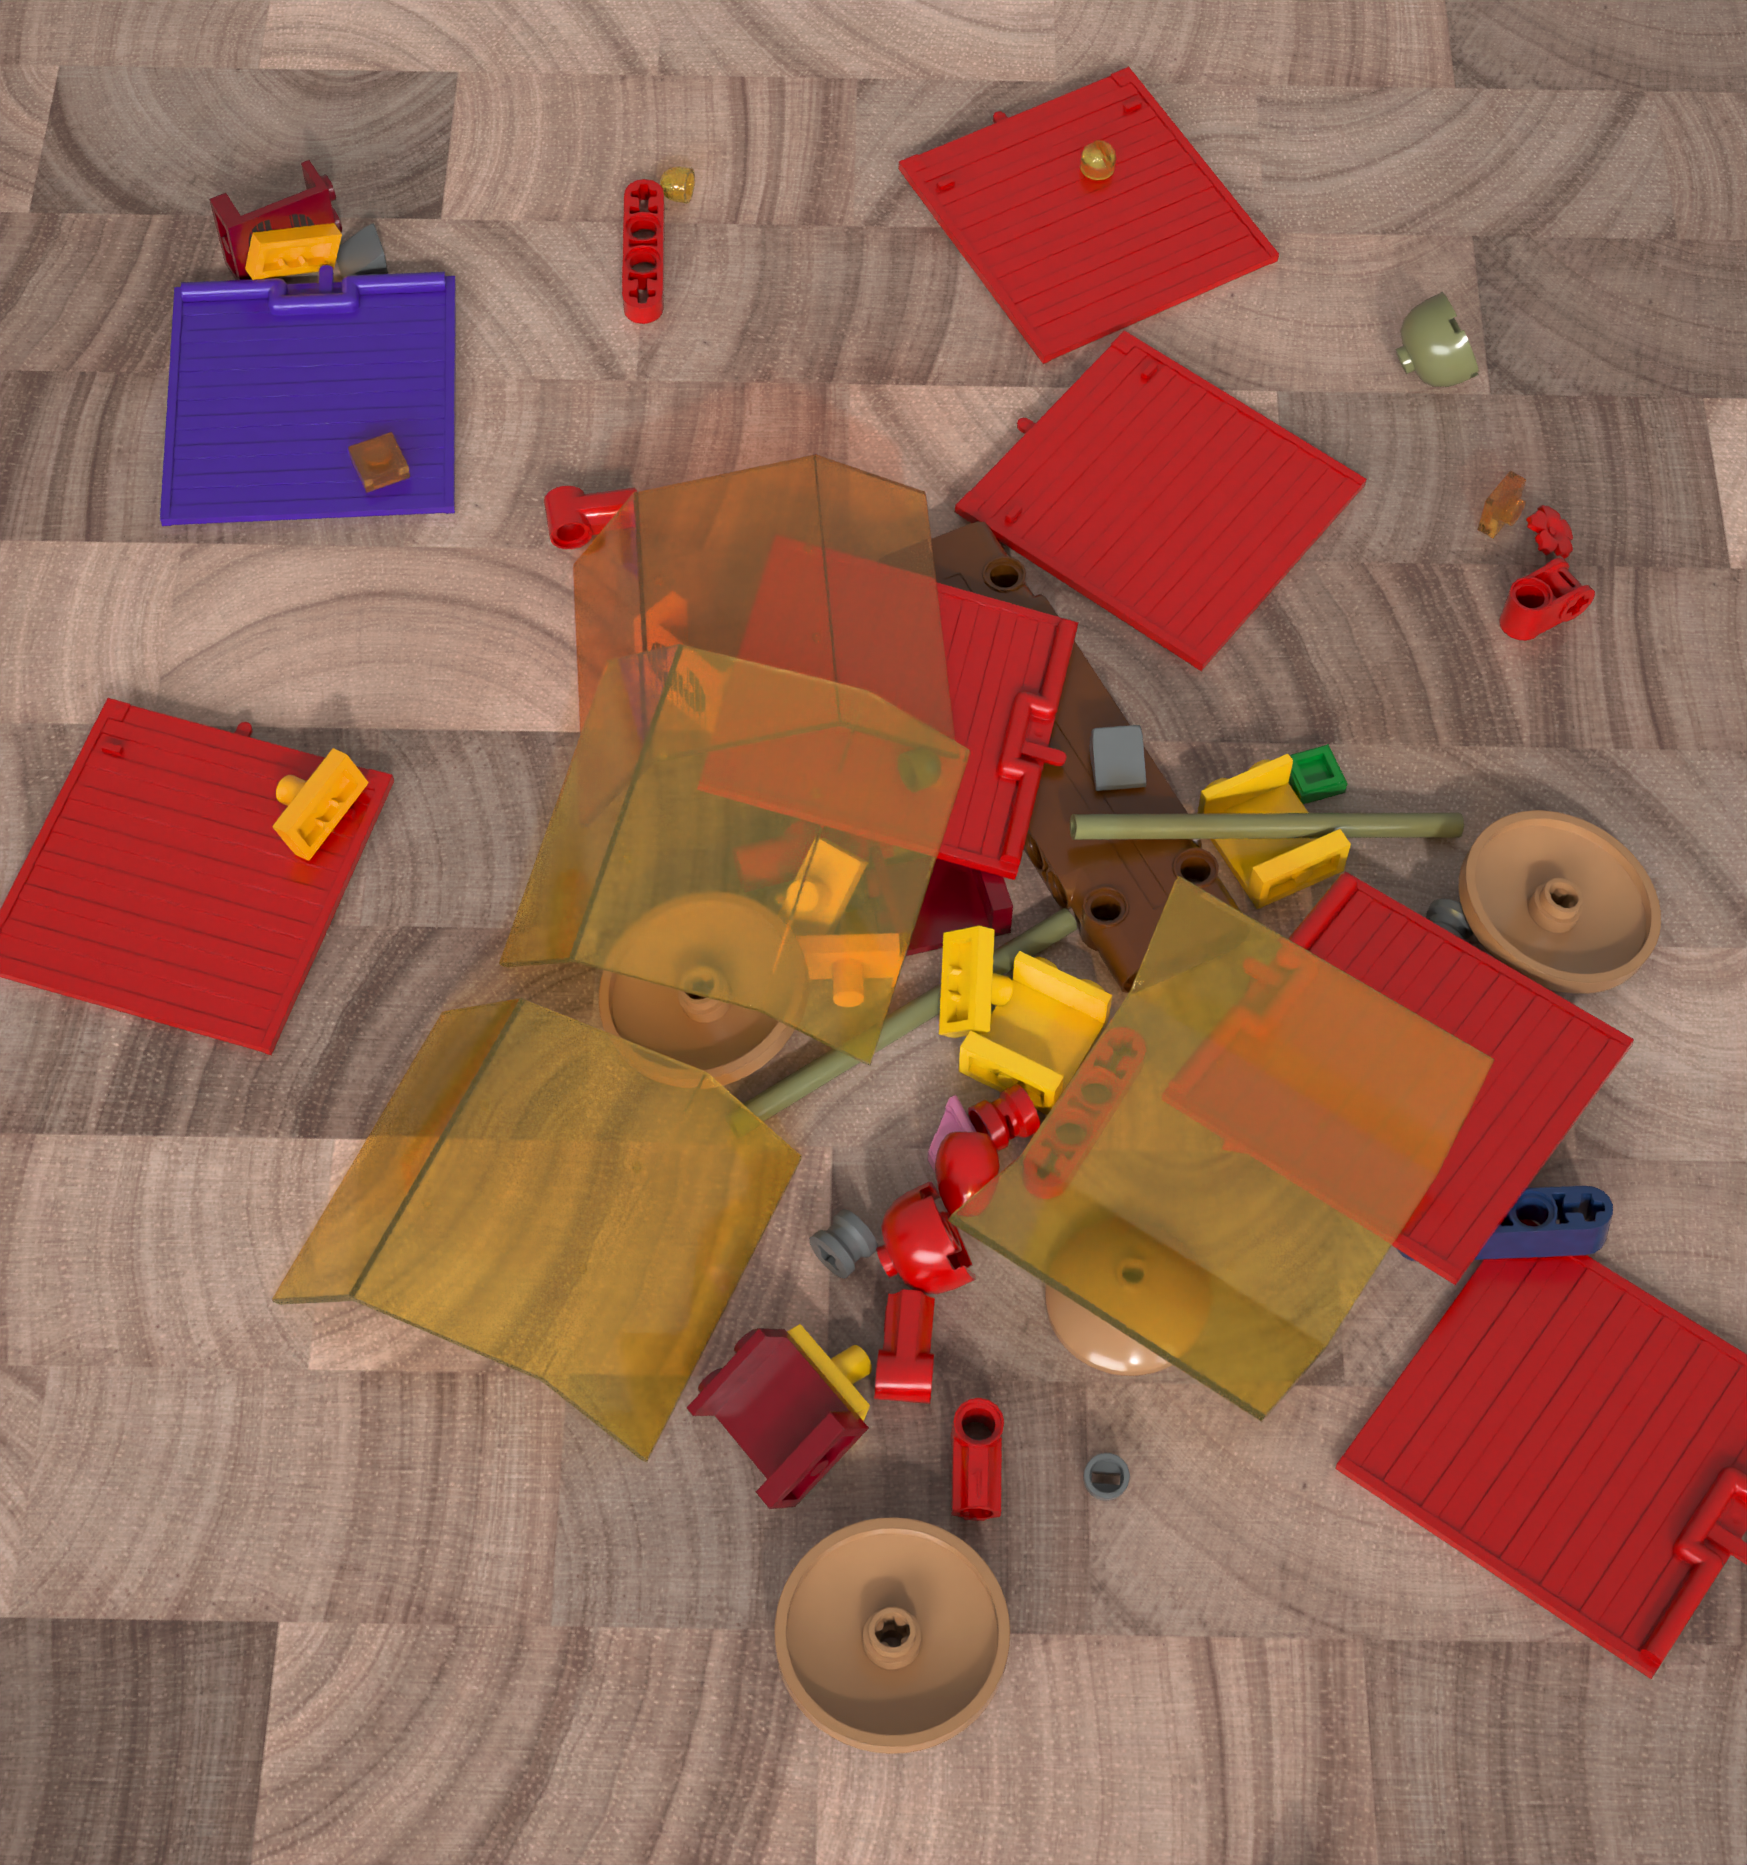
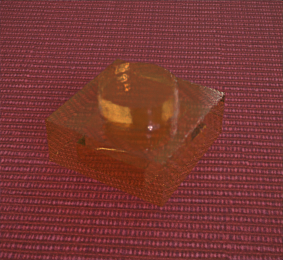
[348,432,410,493]
[1477,471,1526,539]

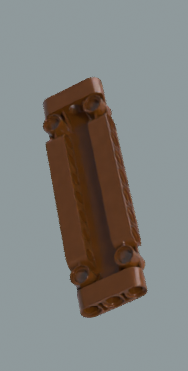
[874,521,1252,993]

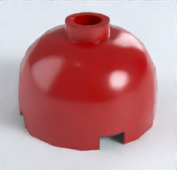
[876,1182,976,1294]

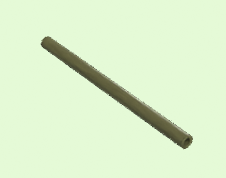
[1070,812,1464,840]
[722,908,1077,1138]

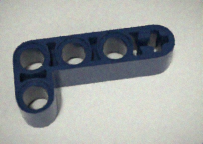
[1397,1186,1613,1261]

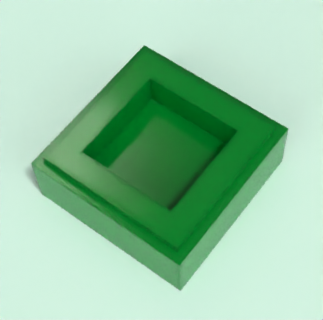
[1288,744,1348,805]

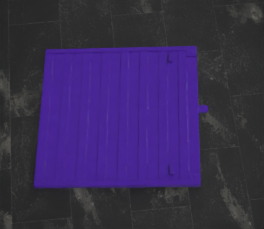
[160,265,456,526]

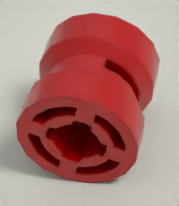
[968,1084,1041,1151]

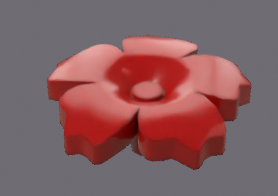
[1526,505,1573,559]

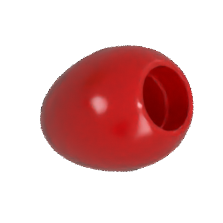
[935,1132,1000,1221]

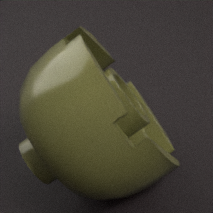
[1395,292,1479,387]

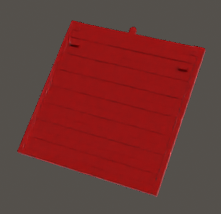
[898,67,1279,364]
[954,330,1367,672]
[698,537,1079,880]
[0,698,394,1055]
[1162,871,1634,1285]
[1335,1219,1747,1679]

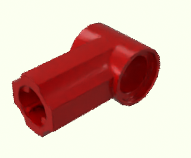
[544,486,642,549]
[874,1289,935,1404]
[950,1398,1004,1521]

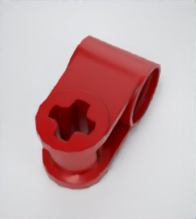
[1499,558,1595,641]

